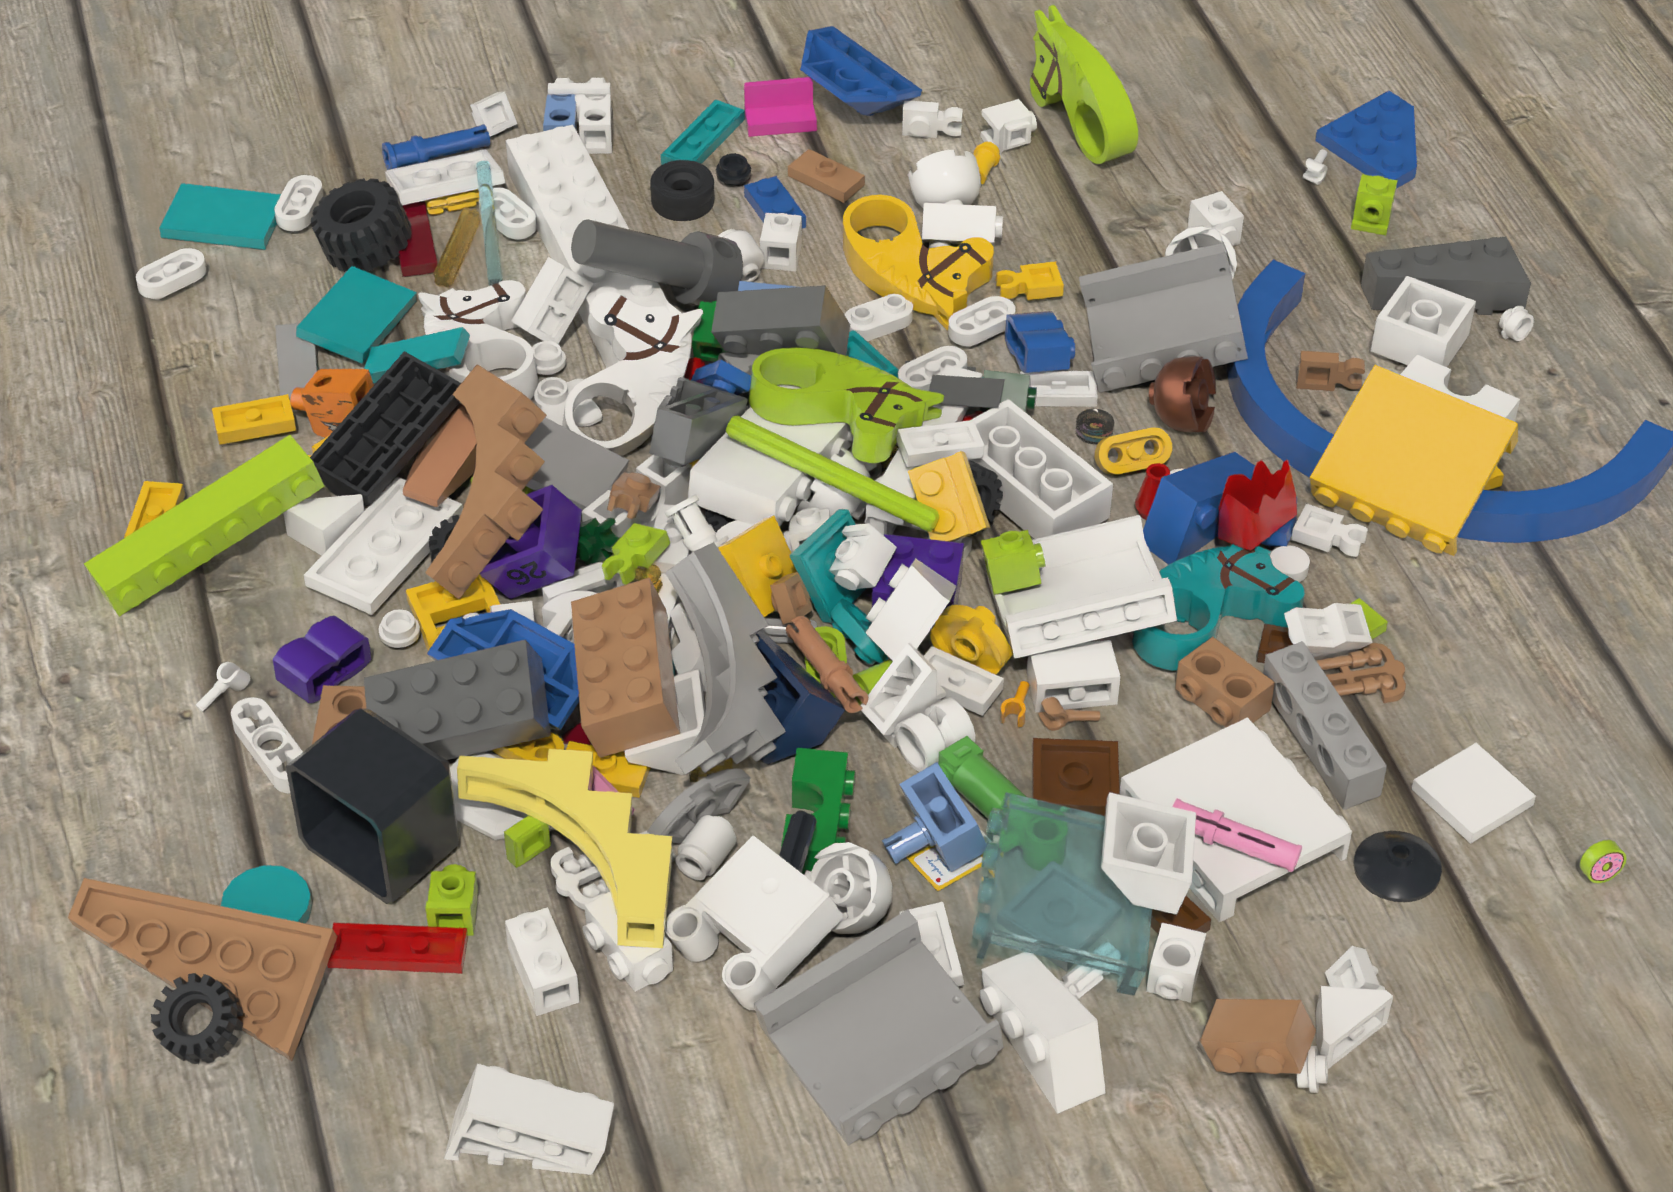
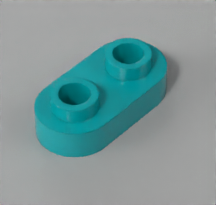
[830,599,889,665]

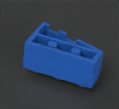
[1143,452,1255,565]

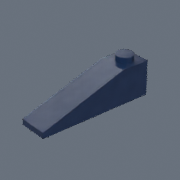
[755,630,845,764]

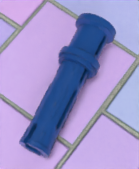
[382,124,490,170]

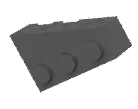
[711,285,851,355]
[649,377,747,467]

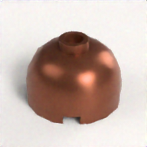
[1149,356,1216,432]

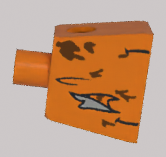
[290,369,374,438]

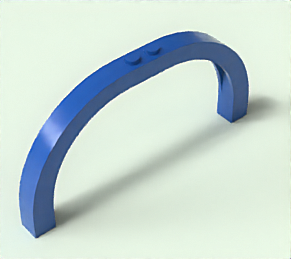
[1227,259,1673,543]

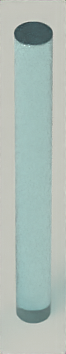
[476,160,503,286]

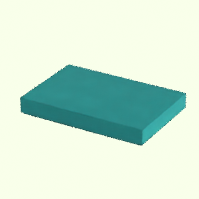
[159,183,281,250]
[296,266,417,364]

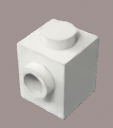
[1188,191,1244,246]
[760,213,802,271]

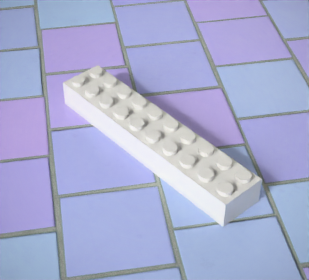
[506,125,691,378]

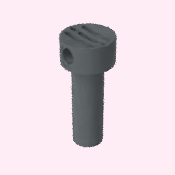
[571,219,743,307]

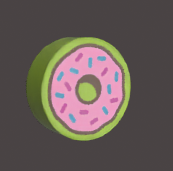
[1580,840,1627,883]

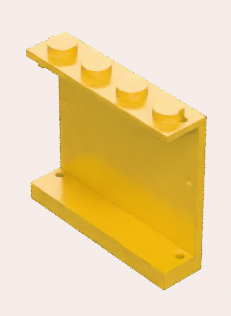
[1310,365,1518,556]

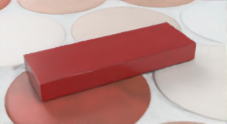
[327,922,468,974]

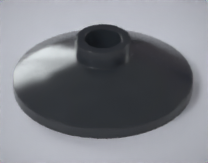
[1353,831,1442,902]

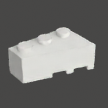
[980,950,1106,1114]
[444,1064,614,1175]

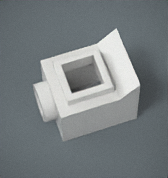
[980,99,1037,155]

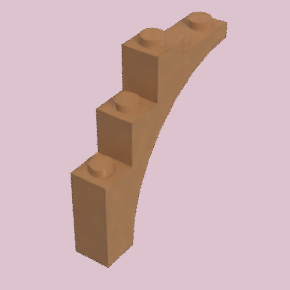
[425,364,547,599]

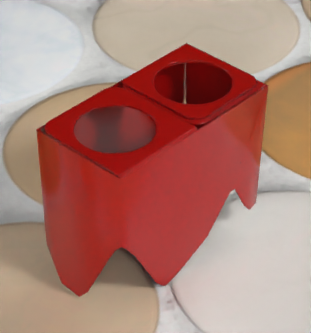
[1218,460,1297,551]

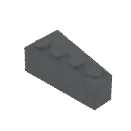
[1361,236,1531,315]

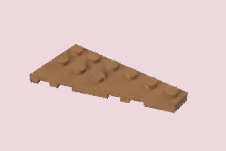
[68,878,337,1061]

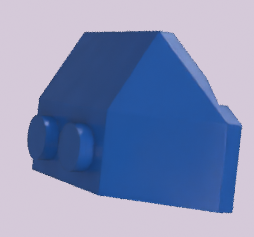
[800,26,922,116]
[427,609,579,730]

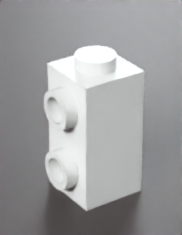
[922,203,1003,248]
[583,892,673,992]
[505,907,580,1016]

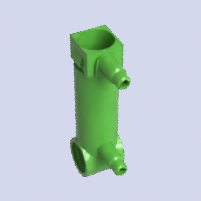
[938,736,1067,873]

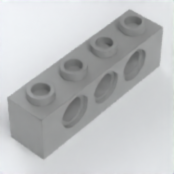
[1263,641,1387,810]

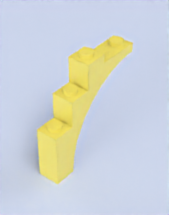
[457,749,672,948]

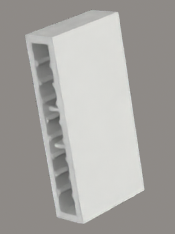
[688,385,853,526]

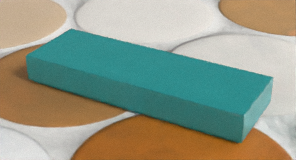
[661,99,745,165]
[364,327,470,383]

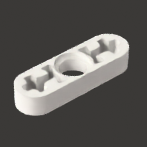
[231,697,303,793]

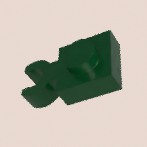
[576,517,621,566]

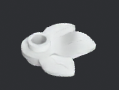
[534,377,602,427]

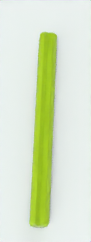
[726,415,940,532]

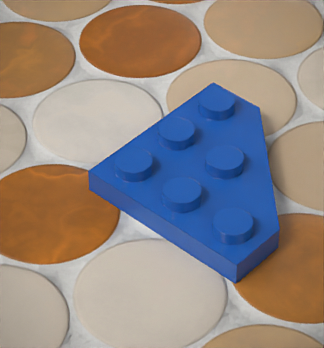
[1315,91,1417,189]

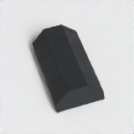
[310,351,461,506]

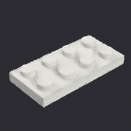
[304,477,463,615]

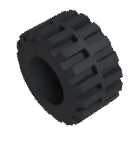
[311,178,412,272]

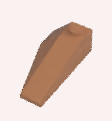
[403,402,477,507]

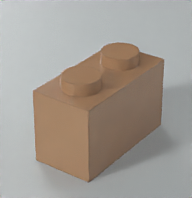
[1200,999,1316,1074]

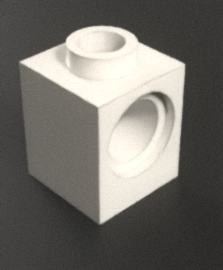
[1146,923,1206,1003]

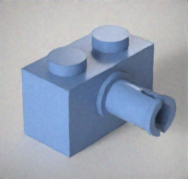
[881,762,988,872]

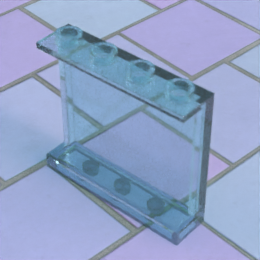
[972,792,1152,996]

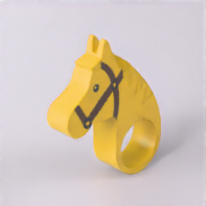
[843,195,994,330]

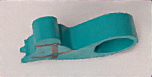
[1132,544,1305,671]

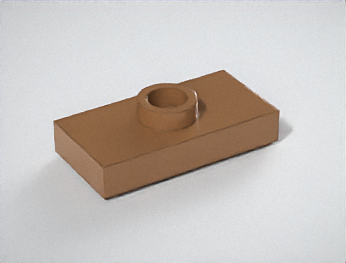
[788,149,865,203]

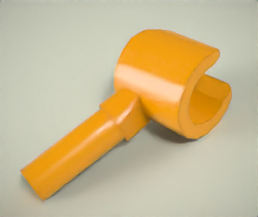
[1000,681,1030,727]

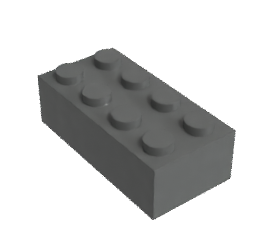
[364,640,551,760]

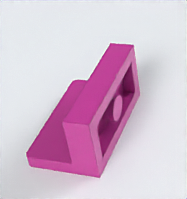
[744,77,817,137]

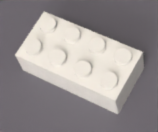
[968,399,1113,539]

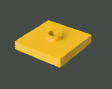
[718,515,797,617]

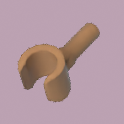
[1038,697,1100,731]

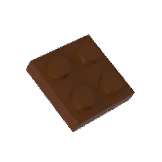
[1032,738,1120,817]

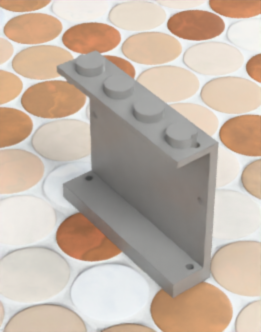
[1079,243,1248,393]
[754,909,1004,1146]

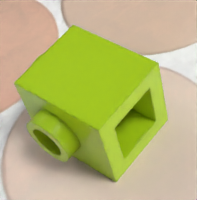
[981,530,1046,595]

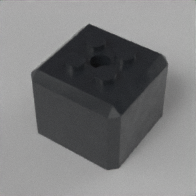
[285,708,459,904]

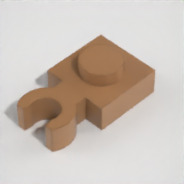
[1296,351,1365,391]
[607,472,661,519]
[770,572,813,624]

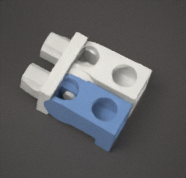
[543,78,612,154]

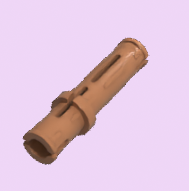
[786,616,869,713]

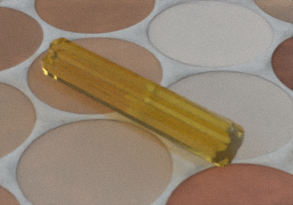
[433,208,480,288]

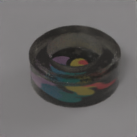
[1075,408,1114,445]

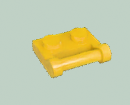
[406,574,501,651]

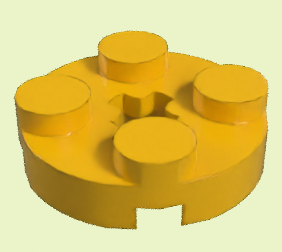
[930,605,1013,675]

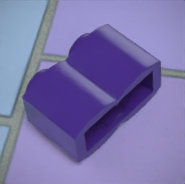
[272,615,371,703]

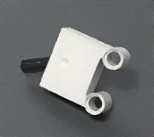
[665,810,844,1010]

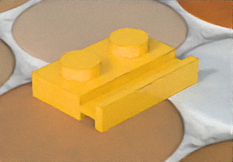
[908,451,990,542]

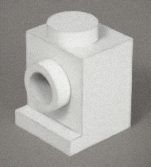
[829,523,897,590]

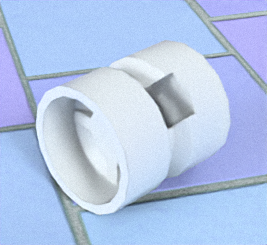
[895,697,975,772]

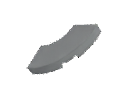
[647,769,751,844]

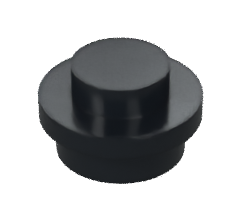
[716,153,751,185]

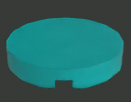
[221,865,312,923]

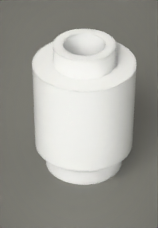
[676,815,737,880]

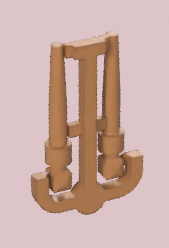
[1316,643,1406,703]

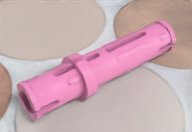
[1172,798,1302,873]

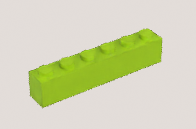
[84,435,325,617]

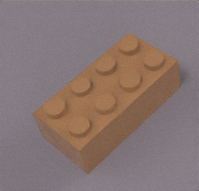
[571,578,680,758]

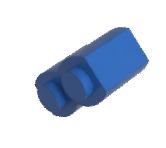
[1005,311,1075,373]

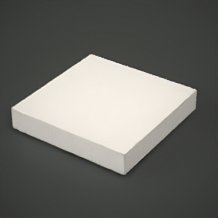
[1412,743,1536,844]

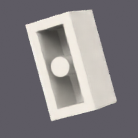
[1027,640,1120,713]

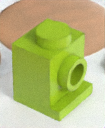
[1351,174,1398,236]
[425,864,478,936]

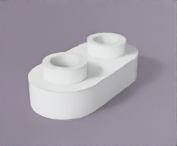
[274,175,323,232]
[479,188,537,240]
[136,248,206,299]
[844,294,913,341]
[948,296,1015,347]
[898,346,967,391]

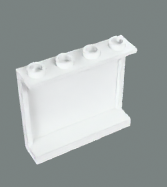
[982,515,1177,659]
[1120,717,1352,923]

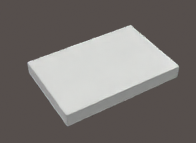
[385,149,505,205]

